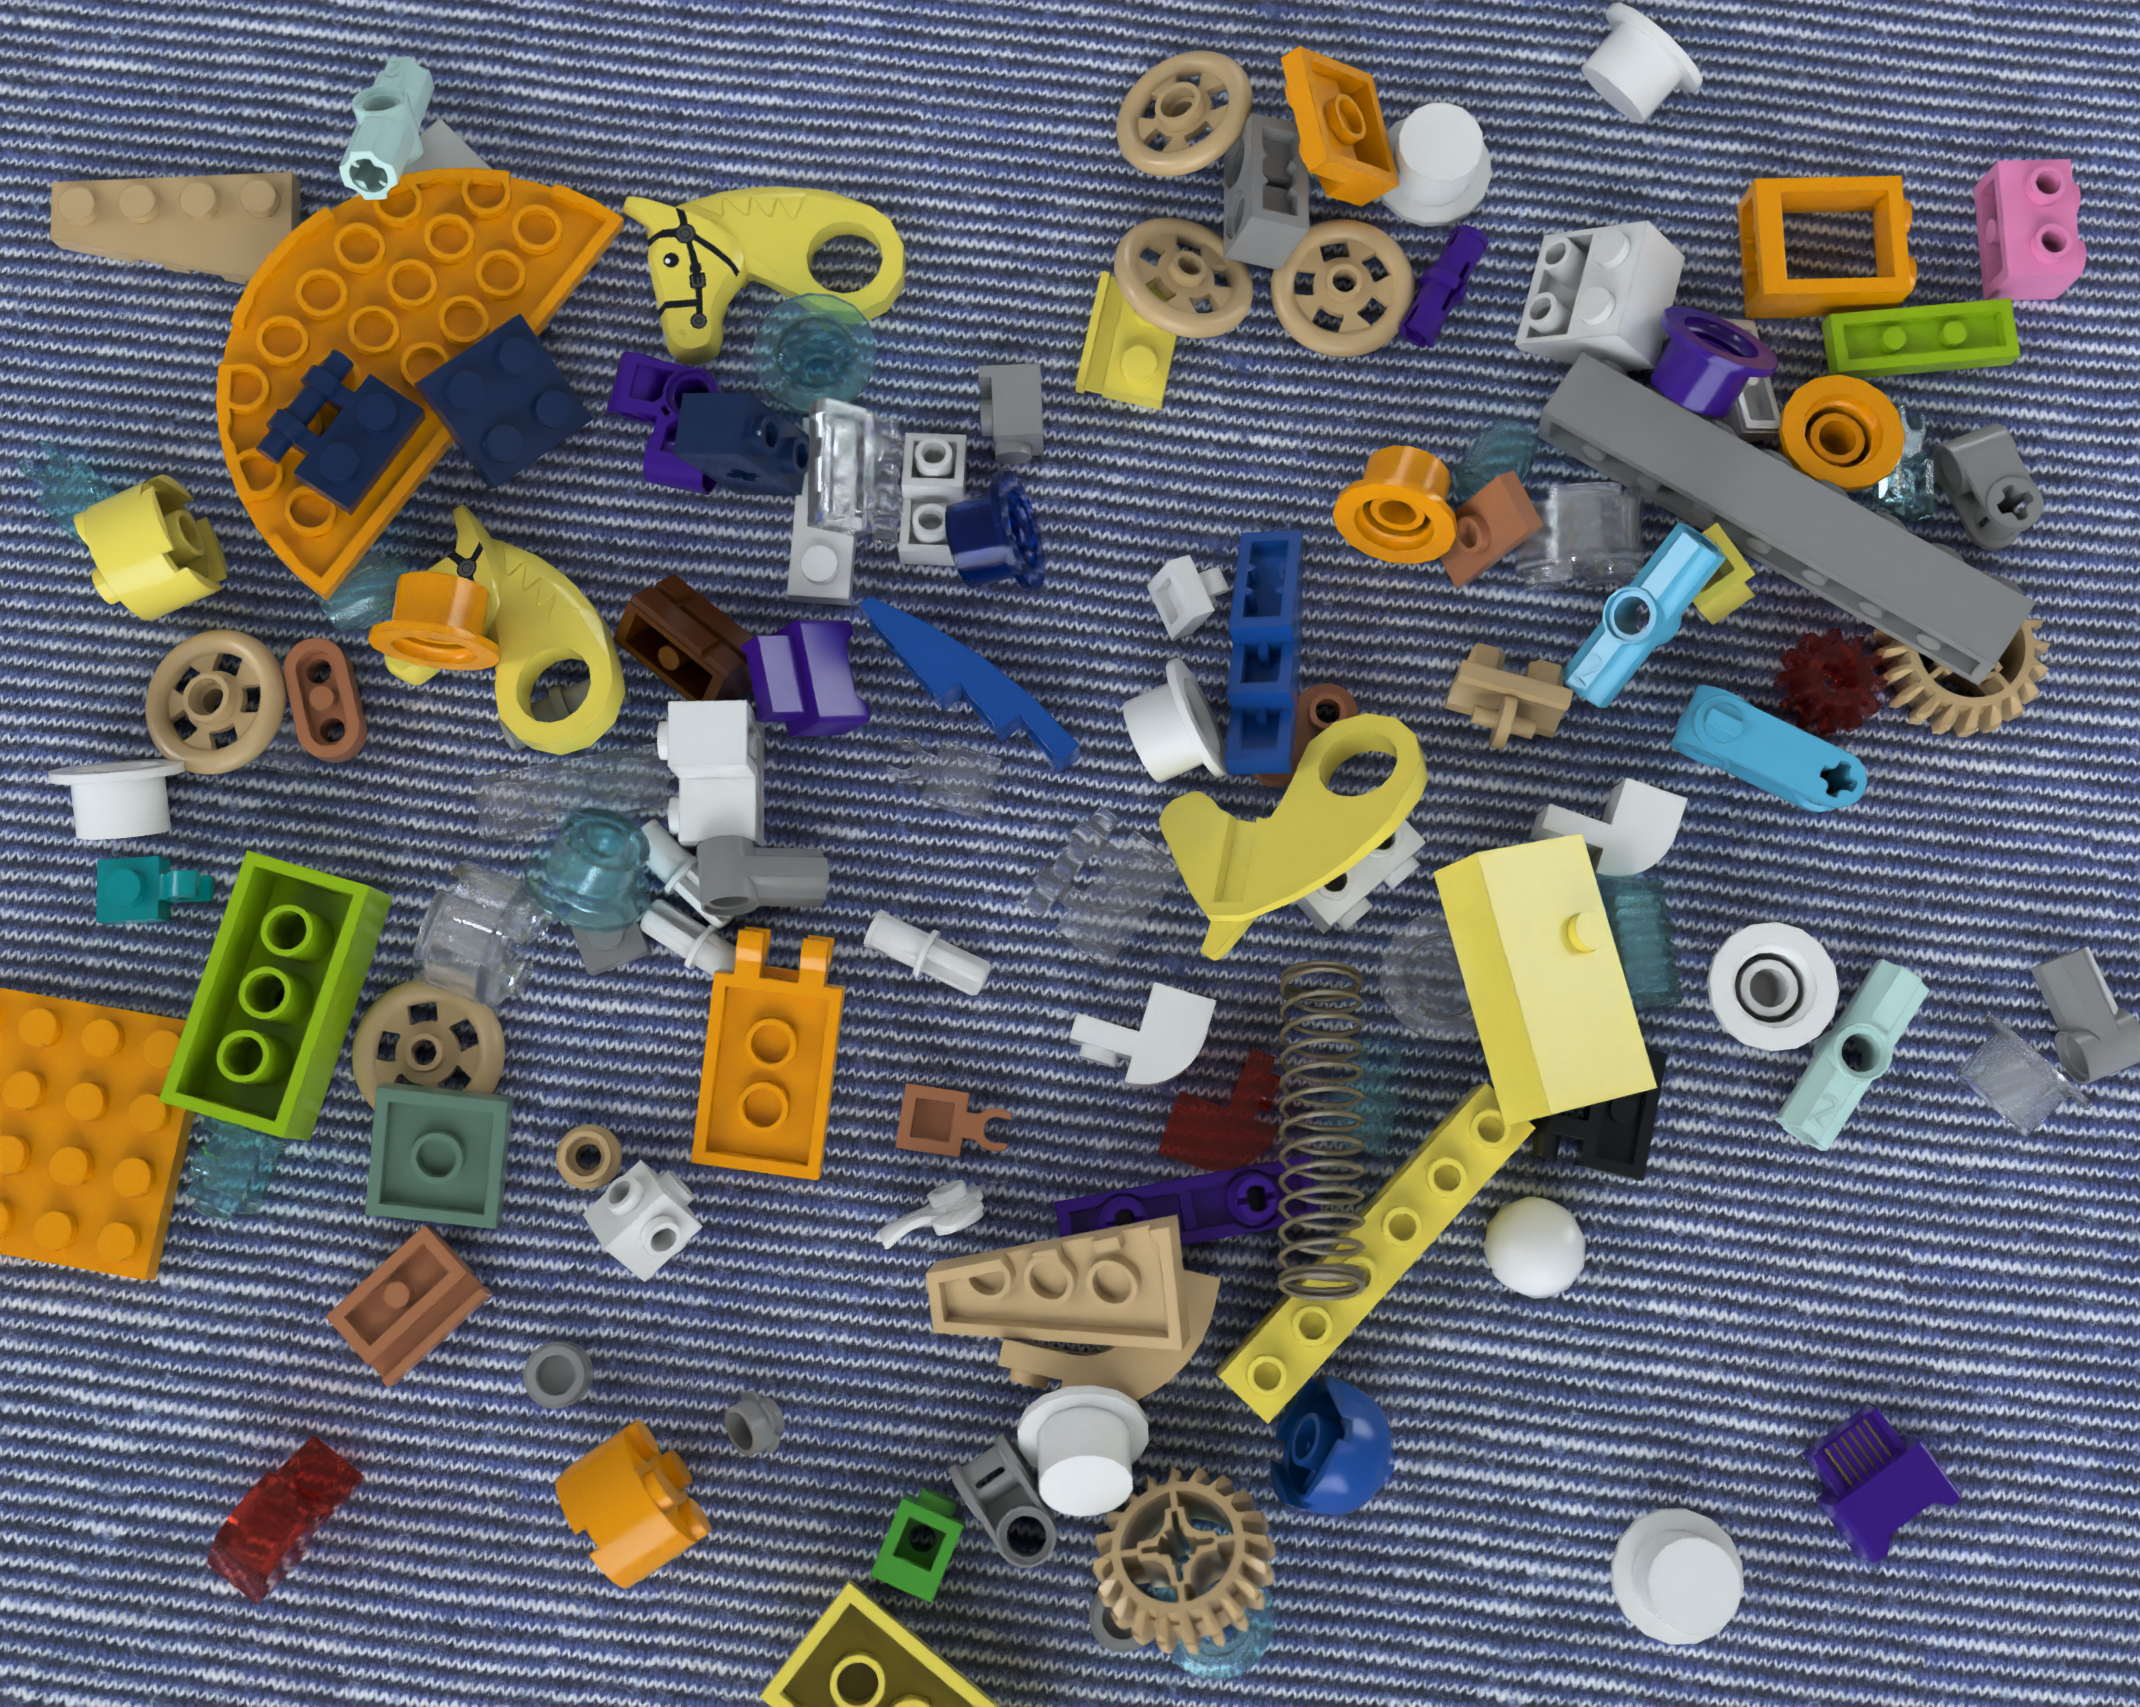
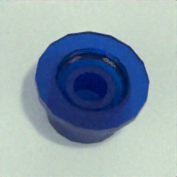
[945,468,1045,592]

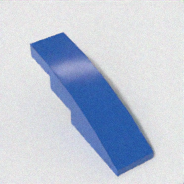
[1224,530,1304,775]
[860,596,1080,773]

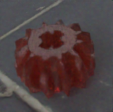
[1772,628,1889,737]

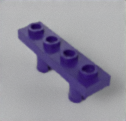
[1054,1155,1323,1246]

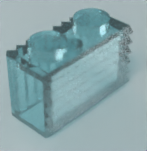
[1597,877,1685,1011]

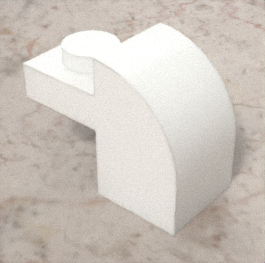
[1529,778,1688,886]
[1069,982,1216,1088]

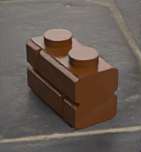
[613,574,754,701]

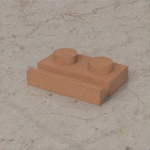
[325,1225,493,1387]

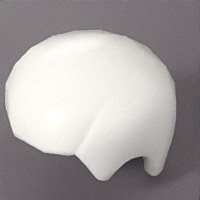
[1484,1196,1586,1299]

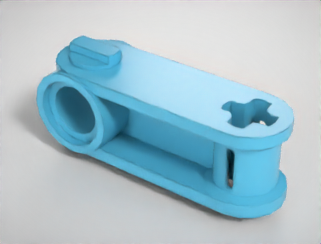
[1671,685,1867,813]

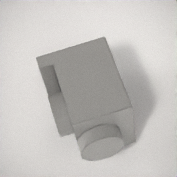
[978,363,1044,464]

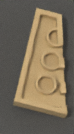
[50,172,300,285]
[925,1215,1190,1351]

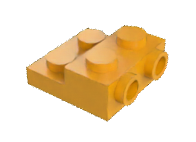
[1281,46,1400,207]

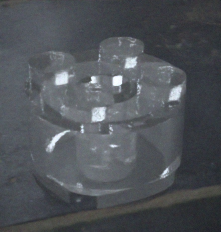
[1514,482,1644,591]
[413,860,555,1008]

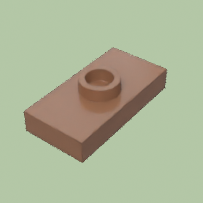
[1439,470,1544,588]

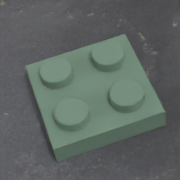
[365,1082,514,1229]

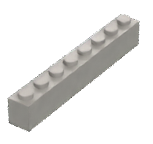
[1537,352,2036,686]

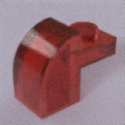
[1155,1048,1281,1172]
[207,1435,364,1605]

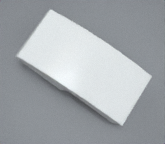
[899,433,967,566]

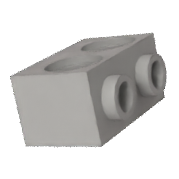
[1223,112,1309,270]

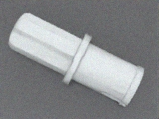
[626,819,735,929]
[640,899,736,977]
[863,909,991,996]

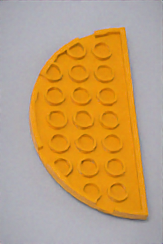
[216,167,624,602]

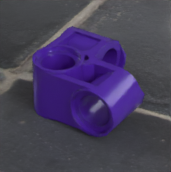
[606,352,724,495]

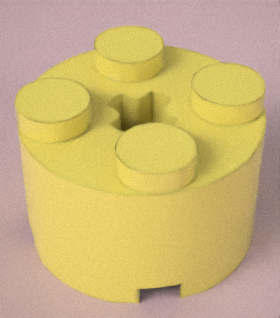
[74,474,227,621]

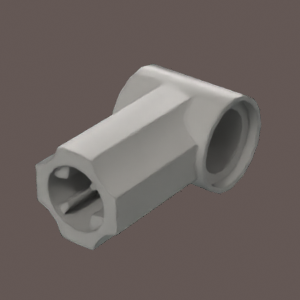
[697,835,829,917]
[2030,946,2140,1085]

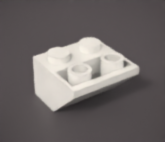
[1514,220,1685,371]

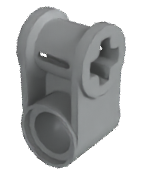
[1931,423,2044,551]
[948,1432,1058,1568]

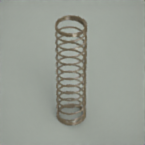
[1277,960,1366,1301]

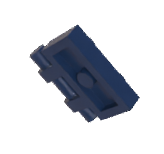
[256,349,426,515]

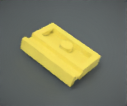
[1075,271,1178,410]

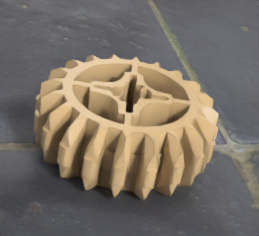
[1869,570,2050,737]
[1092,1466,1276,1656]

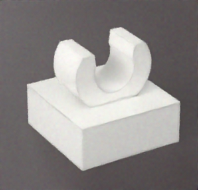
[1147,554,1229,641]

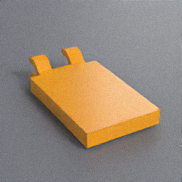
[691,926,846,1180]

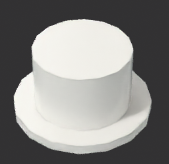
[1581,2,1703,124]
[1380,102,1492,227]
[1123,658,1228,783]
[48,759,185,840]
[1707,922,1839,1052]
[1017,1385,1149,1517]
[1610,1508,1744,1645]

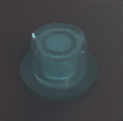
[753,293,877,415]
[523,807,651,933]

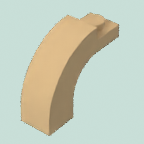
[998,1269,1221,1401]

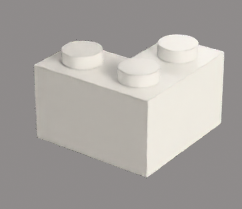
[657,700,765,852]

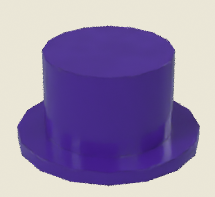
[1651,306,1778,418]

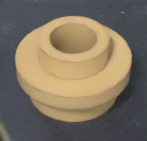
[556,1124,622,1189]

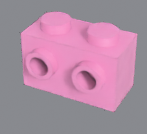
[1973,159,2086,300]

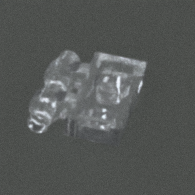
[807,398,904,544]
[1021,806,1182,970]

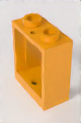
[1737,176,1917,319]

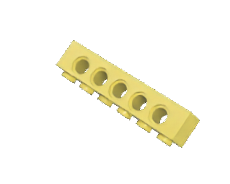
[1214,1083,1535,1424]

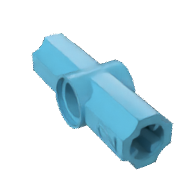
[1563,523,1727,708]

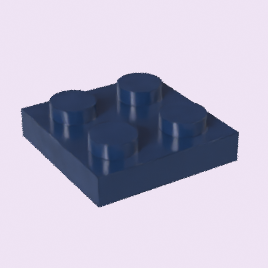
[414,313,593,490]

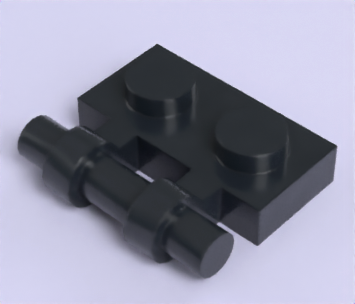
[1531,1049,1668,1181]

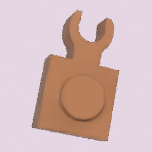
[895,1083,1012,1158]

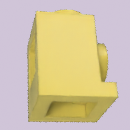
[1692,522,1755,625]

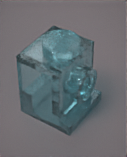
[186,1116,289,1222]

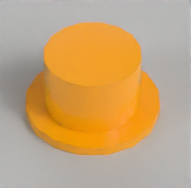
[1778,374,1905,492]
[1332,445,1458,564]
[368,571,501,671]

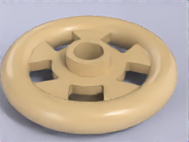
[1116,51,1253,177]
[1114,218,1253,338]
[1270,219,1415,357]
[145,629,287,775]
[352,977,505,1109]

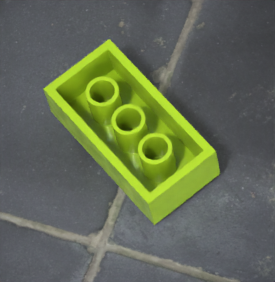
[158,850,393,1141]

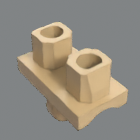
[1444,643,1573,750]

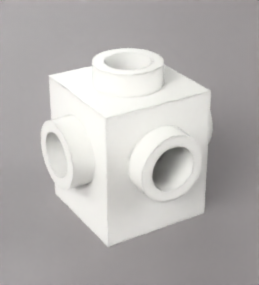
[583,1160,703,1282]

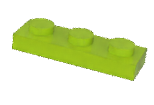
[1821,298,2021,379]

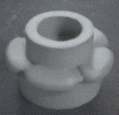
[724,1391,784,1456]

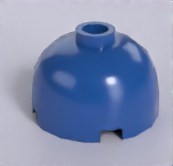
[1270,1375,1395,1516]

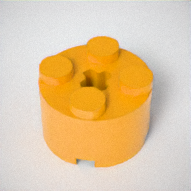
[555,1419,712,1589]

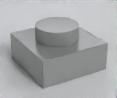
[567,892,652,976]

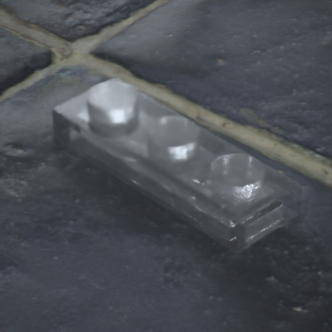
[473,743,671,842]

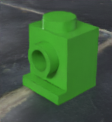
[870,1487,966,1603]

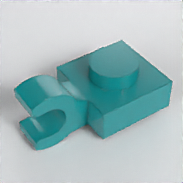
[96,856,214,925]

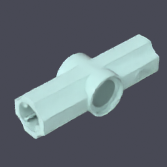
[339,56,434,200]
[1774,959,1930,1151]

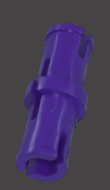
[1398,224,1489,348]

